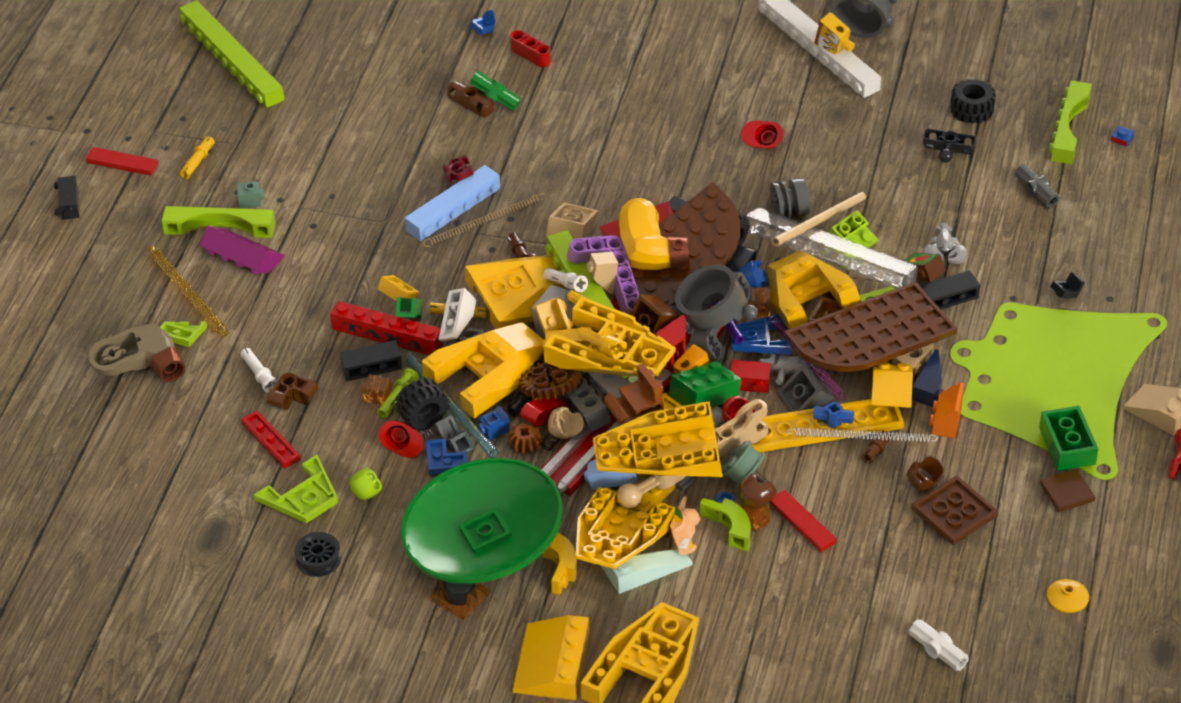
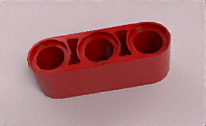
[510,30,551,67]
[520,397,570,427]

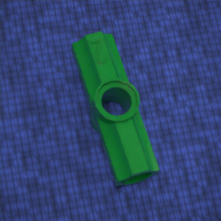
[470,70,522,111]

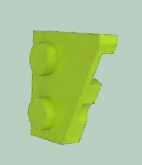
[160,321,207,347]

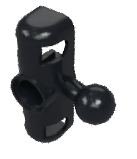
[923,128,977,163]

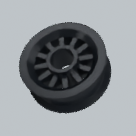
[295,532,341,577]

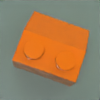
[929,383,964,438]

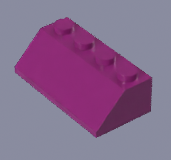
[200,225,285,275]

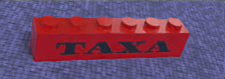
[330,301,443,355]

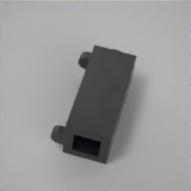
[54,176,80,220]

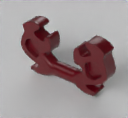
[443,155,474,183]

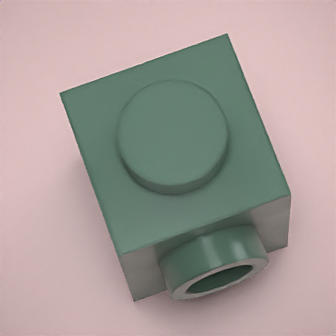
[237,182,264,208]

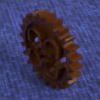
[519,362,582,400]

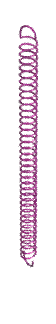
[769,317,847,400]

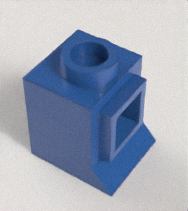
[477,405,509,441]

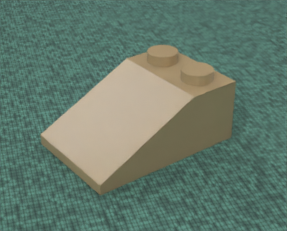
[546,202,598,239]
[1123,384,1181,436]

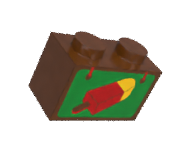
[900,252,946,282]

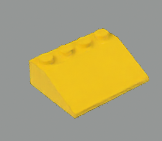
[512,615,590,700]

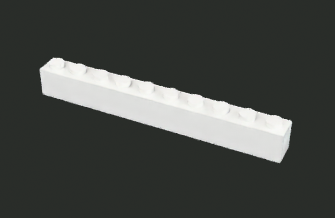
[758,0,881,98]

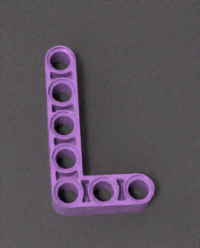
[567,235,639,315]

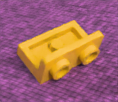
[535,298,574,334]

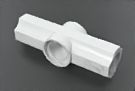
[909,619,969,671]

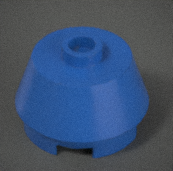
[739,260,770,296]

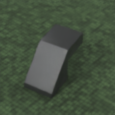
[433,414,475,453]

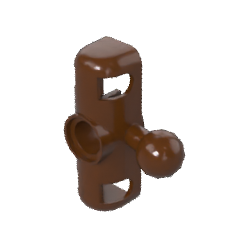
[447,81,494,117]

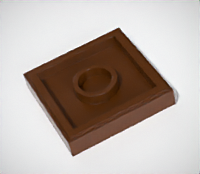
[1040,469,1095,512]

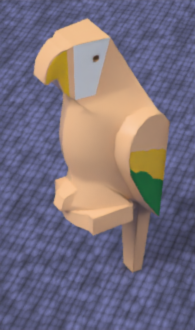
[670,496,701,555]

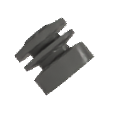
[770,177,810,220]

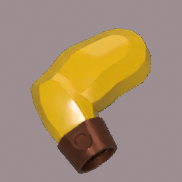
[618,198,690,270]

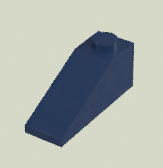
[912,349,943,407]

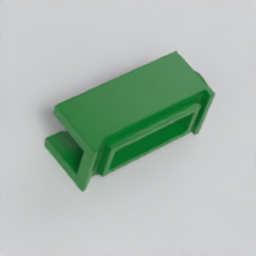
[396,297,423,318]

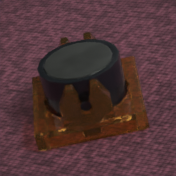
[431,580,490,620]

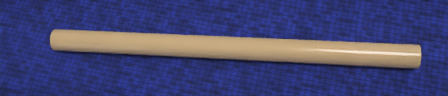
[772,192,866,246]

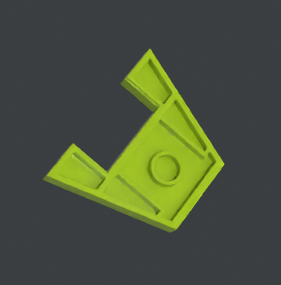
[253,455,338,523]

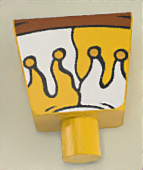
[814,12,855,54]

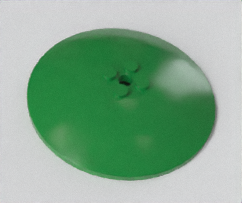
[401,458,563,584]

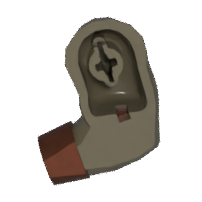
[88,323,186,382]

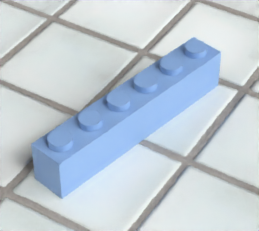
[405,165,500,242]

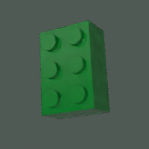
[669,361,741,407]
[1039,406,1099,471]

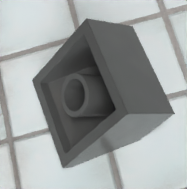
[777,365,834,412]

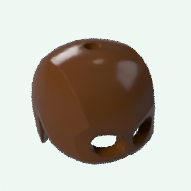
[907,456,944,491]
[739,473,776,509]

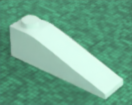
[601,549,693,594]

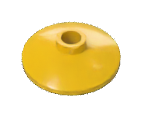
[1047,579,1089,613]

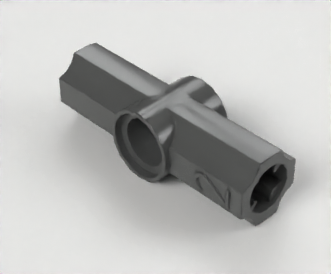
[1015,164,1060,208]

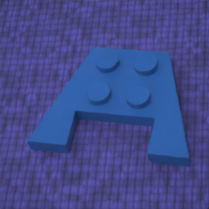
[730,314,791,355]

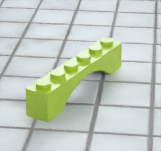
[1049,80,1092,165]
[162,206,275,238]

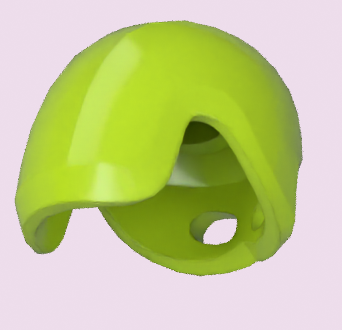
[349,467,382,500]

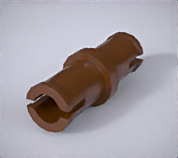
[507,232,529,258]
[861,430,891,464]

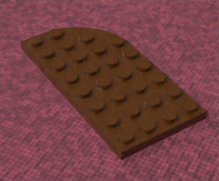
[631,182,740,306]
[784,281,958,372]

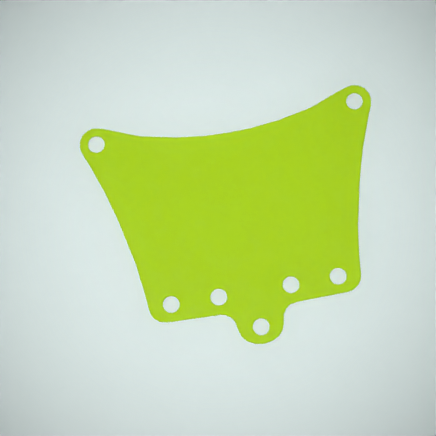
[950,302,1167,480]

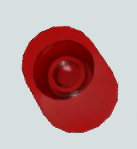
[741,120,784,150]
[379,420,424,458]

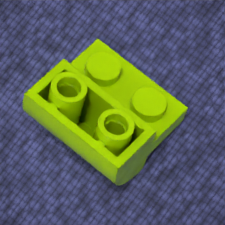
[829,210,879,262]

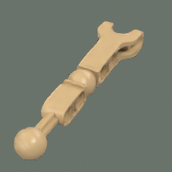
[616,399,768,508]

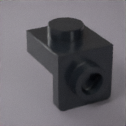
[1050,272,1085,298]

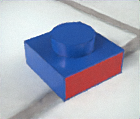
[1110,126,1135,147]

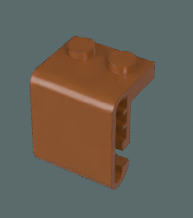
[604,363,664,425]

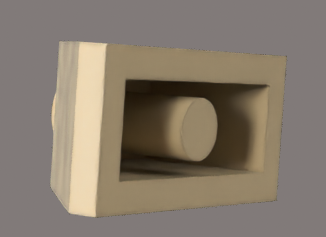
[587,252,618,294]

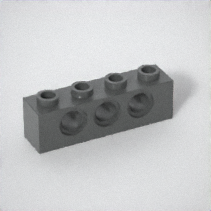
[561,376,612,432]

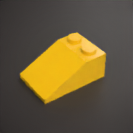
[871,362,913,408]

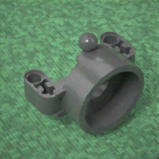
[830,0,897,38]
[675,265,758,361]

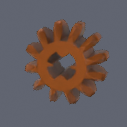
[508,421,542,455]

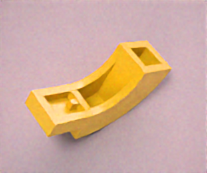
[543,533,577,596]

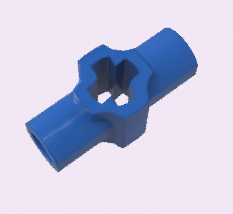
[813,402,854,428]

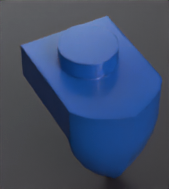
[469,10,496,35]

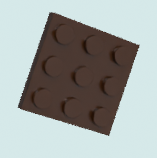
[911,475,999,545]

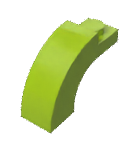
[700,498,751,552]

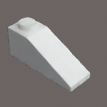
[439,288,476,341]

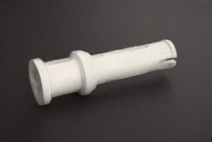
[543,268,588,292]
[240,348,278,393]

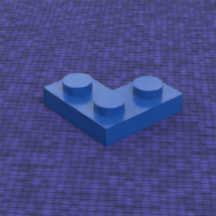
[426,439,468,475]

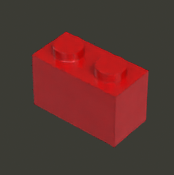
[731,360,771,393]

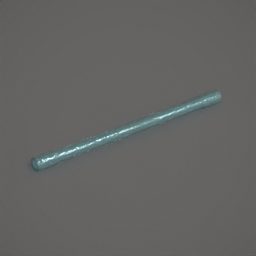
[404,352,499,458]

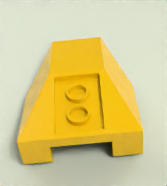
[465,255,567,329]
[593,401,723,477]
[576,487,675,569]

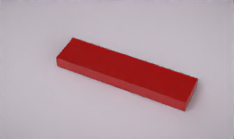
[86,147,159,176]
[241,410,301,469]
[769,490,837,552]

